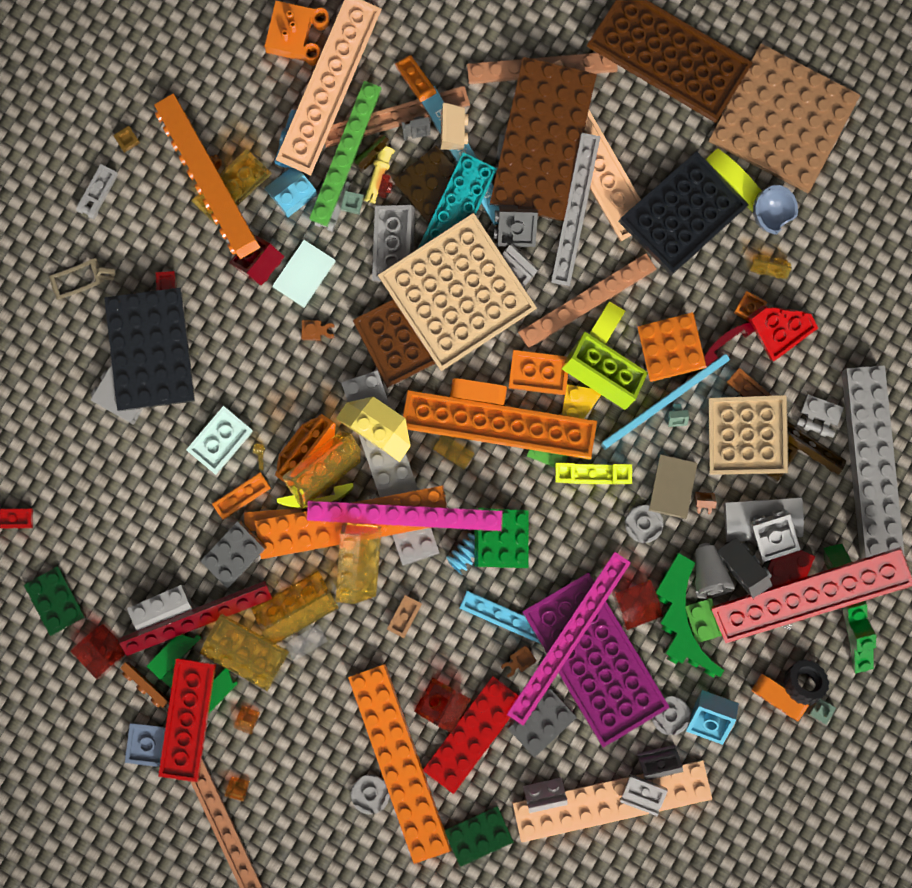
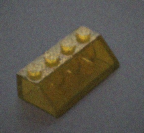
[191,149,272,226]
[282,431,361,508]
[336,523,382,604]
[251,570,339,647]
[200,614,289,692]

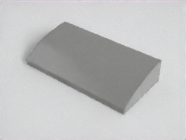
[372,205,415,282]
[723,498,804,542]

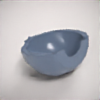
[753,185,798,234]

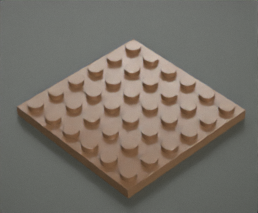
[708,44,860,193]

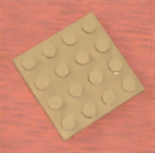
[709,395,788,475]

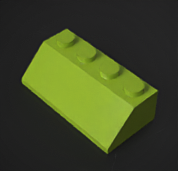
[562,332,648,410]

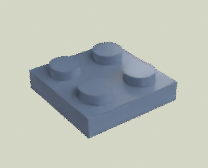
[125,723,166,767]

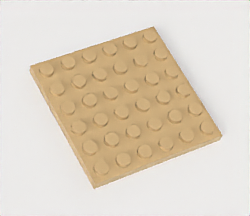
[378,213,537,371]

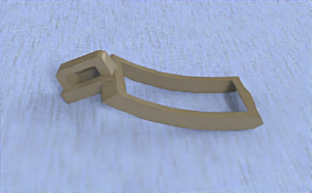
[49,258,115,300]

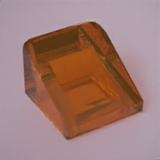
[234,706,260,735]
[224,776,250,801]

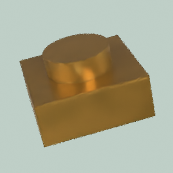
[113,126,140,153]

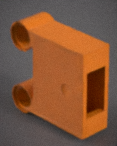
[265,1,330,65]

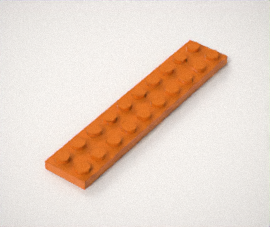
[403,390,597,459]
[255,486,447,559]
[348,664,451,864]

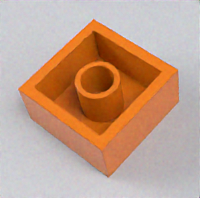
[734,291,767,322]

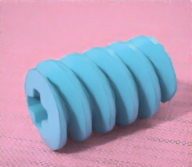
[446,533,475,575]

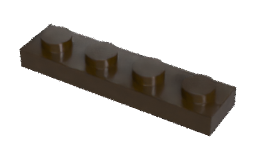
[787,421,847,475]

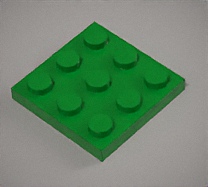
[474,508,529,568]

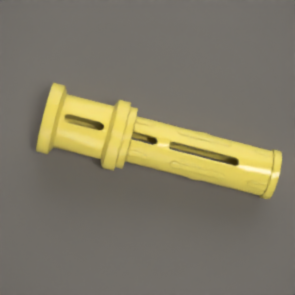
[364,146,395,204]

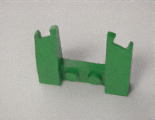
[147,634,238,714]

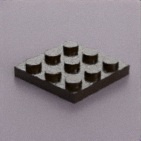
[393,145,455,225]

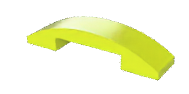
[705,148,761,212]
[590,301,625,344]
[555,463,632,484]
[277,483,354,509]

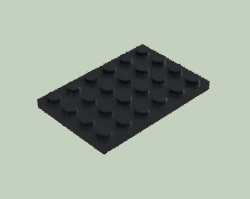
[618,151,749,276]
[104,287,195,412]

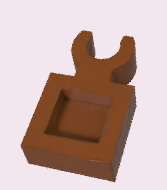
[301,320,335,341]
[501,645,537,677]

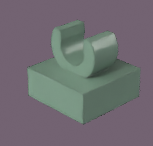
[341,191,364,215]
[667,404,689,427]
[808,699,836,725]

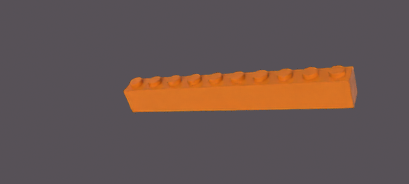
[154,93,260,259]

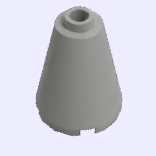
[696,543,735,598]

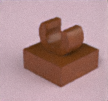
[695,492,717,514]

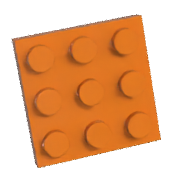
[637,312,707,382]

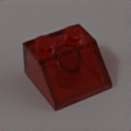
[612,580,663,630]
[70,624,126,679]
[414,677,471,733]

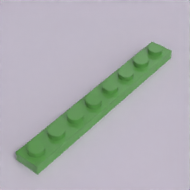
[309,81,382,227]

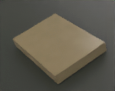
[648,455,698,519]

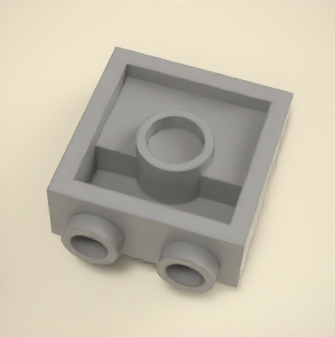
[750,509,800,562]

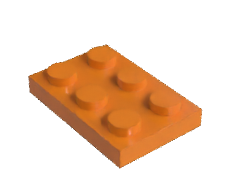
[508,350,568,395]

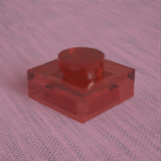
[378,174,393,198]

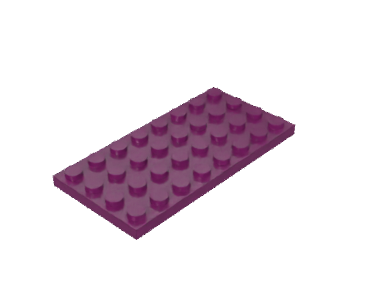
[522,573,670,748]

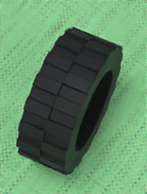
[783,659,829,705]

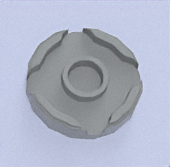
[625,505,663,543]
[652,696,690,735]
[351,774,390,815]

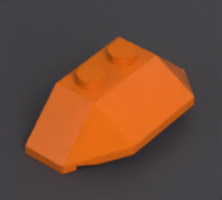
[275,414,336,486]

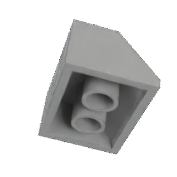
[127,585,194,631]

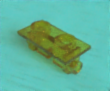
[750,254,792,279]

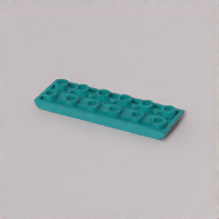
[418,152,497,249]

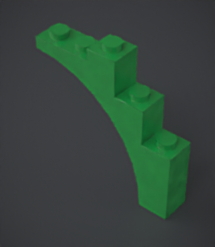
[824,544,876,674]
[653,553,724,678]

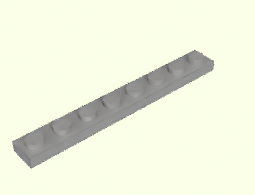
[551,133,601,287]

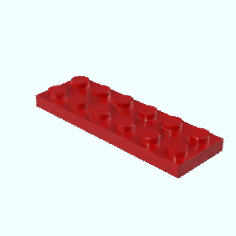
[158,658,216,782]
[423,676,519,794]

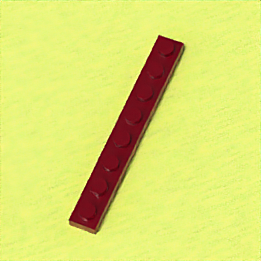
[119,581,272,656]

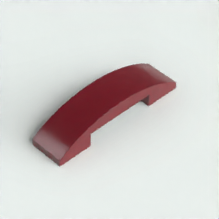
[699,323,755,371]

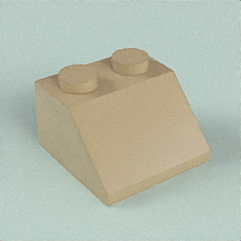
[441,103,468,150]

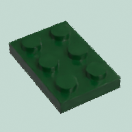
[23,566,86,636]
[445,805,514,867]

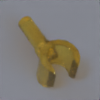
[253,443,265,471]

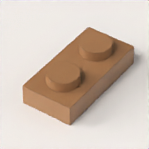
[387,595,422,638]

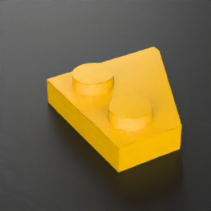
[562,385,601,419]

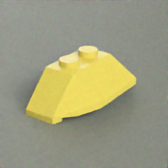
[336,397,411,462]

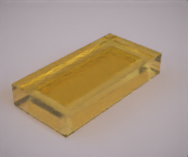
[432,435,475,470]

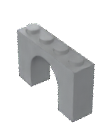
[91,361,143,425]

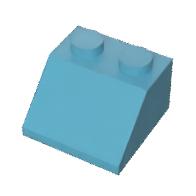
[264,167,317,218]
[686,690,739,745]

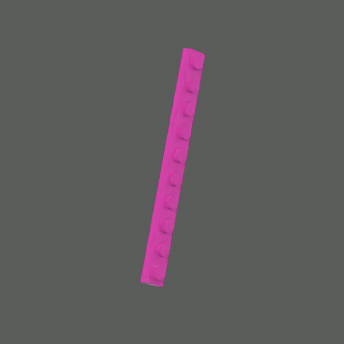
[307,501,503,531]
[507,552,631,726]

